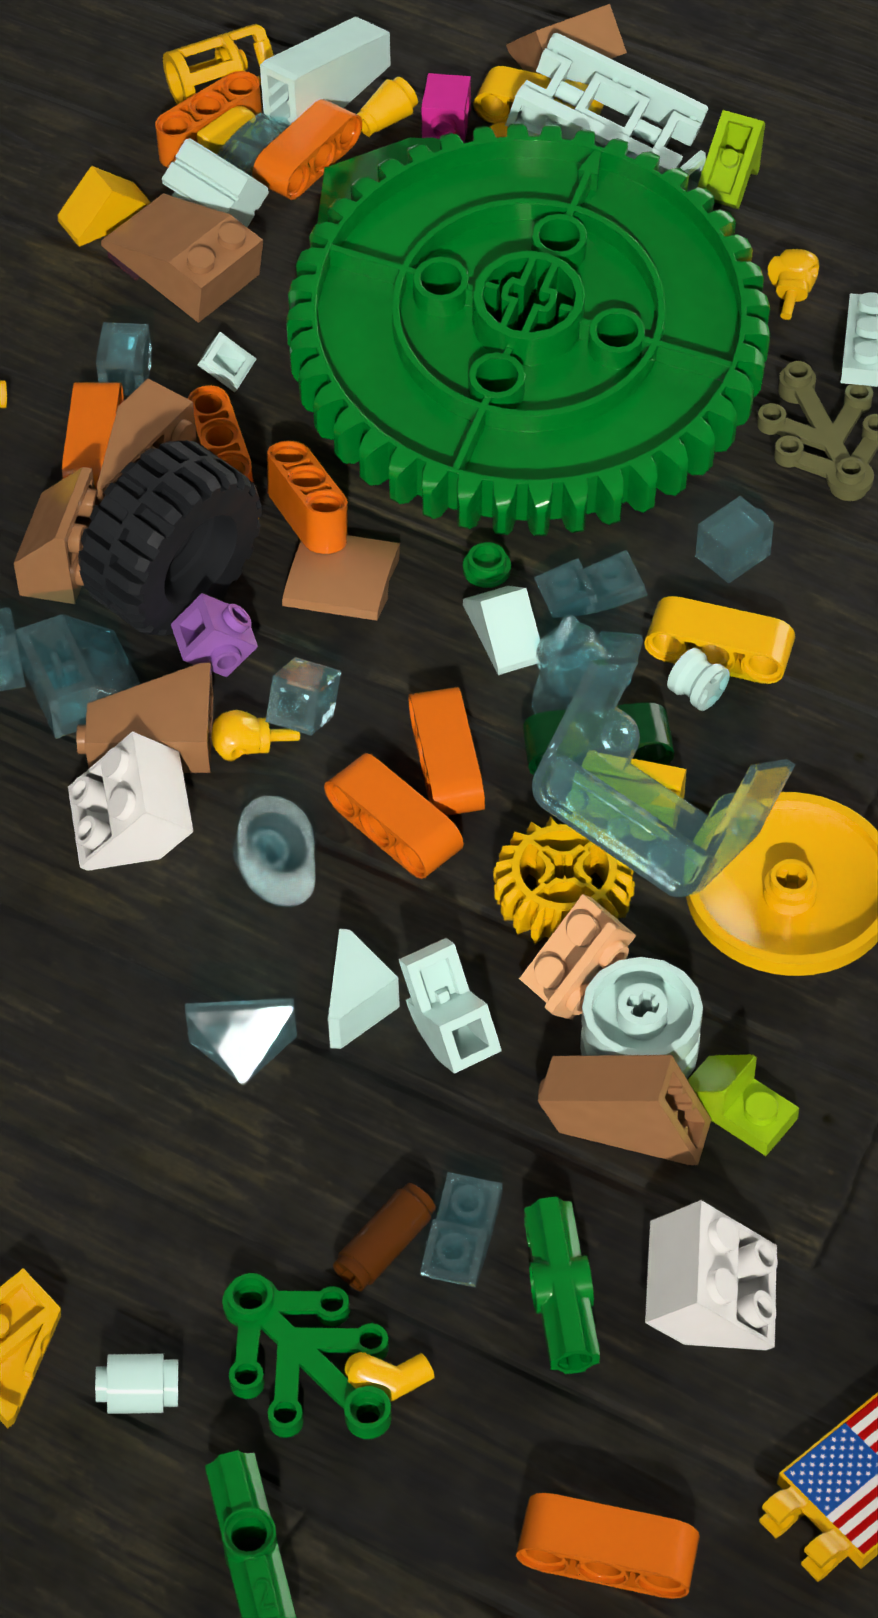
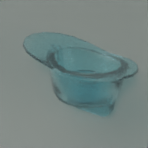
[532,615,617,714]
[233,796,315,907]

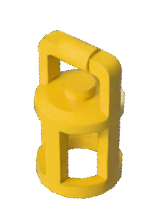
[163,24,274,105]

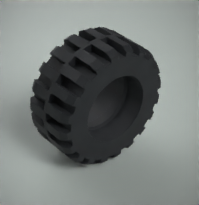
[78,440,262,635]

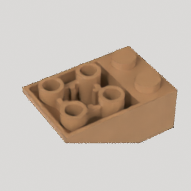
[97,379,197,505]

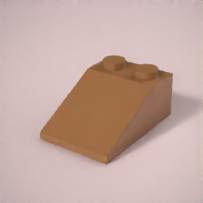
[101,193,263,323]

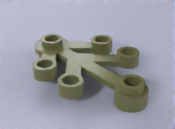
[757,361,878,501]

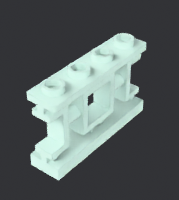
[505,33,708,174]

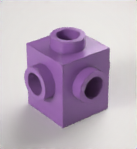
[171,593,258,677]

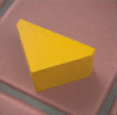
[57,166,151,247]

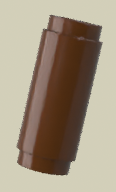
[333,1183,436,1291]

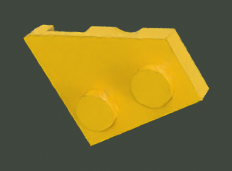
[0,1268,61,1429]

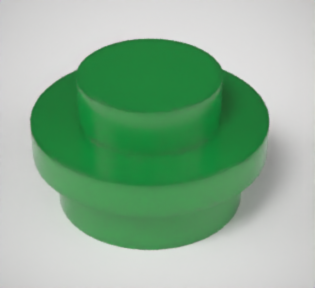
[463,542,511,588]

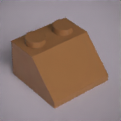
[506,4,627,74]

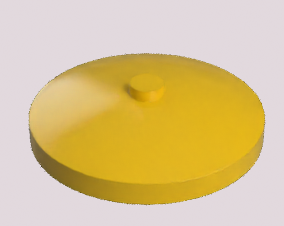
[685,792,878,976]

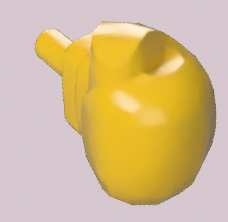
[768,249,819,320]
[211,710,300,761]

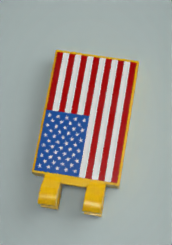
[759,1392,878,1582]

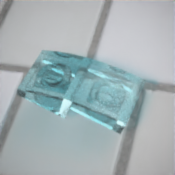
[216,113,290,177]
[534,550,647,618]
[420,1172,503,1288]

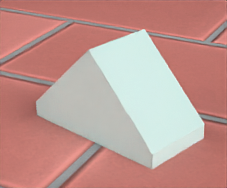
[463,586,544,675]
[328,929,400,1049]

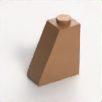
[76,663,214,773]
[538,1055,711,1165]

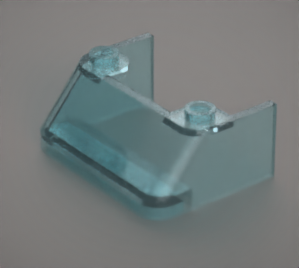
[532,657,796,897]

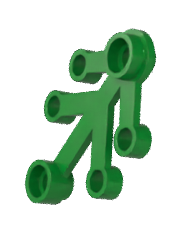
[222,1273,392,1439]

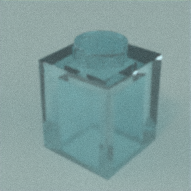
[96,322,153,395]
[696,496,774,583]
[265,657,341,736]

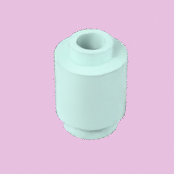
[95,1354,178,1414]

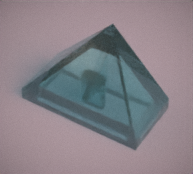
[185,998,297,1085]

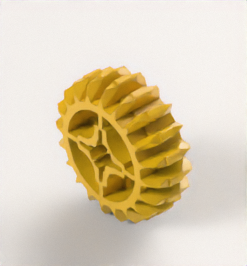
[493,816,635,944]

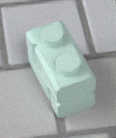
[162,138,269,227]

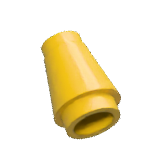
[357,77,418,137]

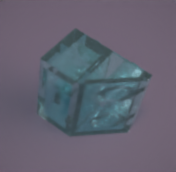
[15,614,140,739]

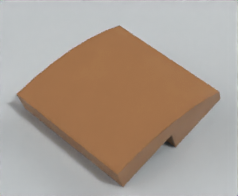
[282,535,400,621]

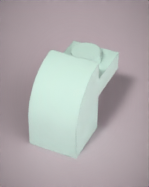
[399,938,502,1074]

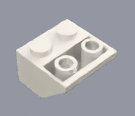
[68,731,193,871]
[645,1200,778,1350]

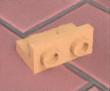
[519,894,636,1020]

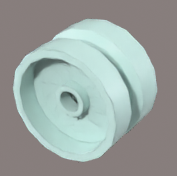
[580,957,703,1079]

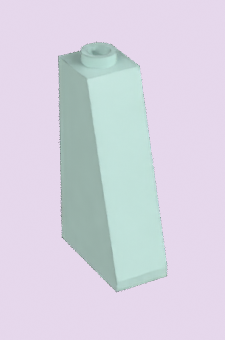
[260,16,391,137]

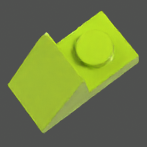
[697,110,765,209]
[688,1054,799,1156]

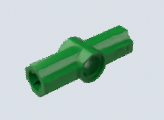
[524,1197,600,1374]
[205,1450,297,1618]

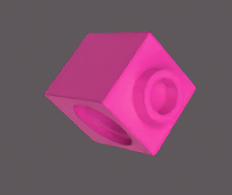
[421,73,471,143]

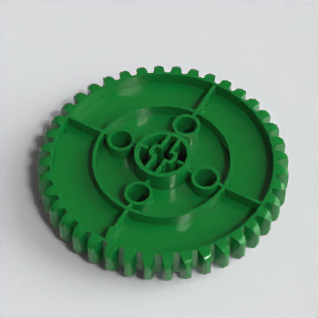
[286,123,770,536]

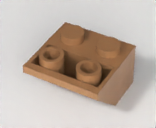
[14,467,99,604]

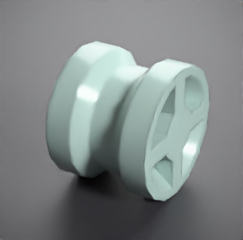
[667,648,730,711]

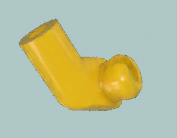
[344,1352,435,1402]

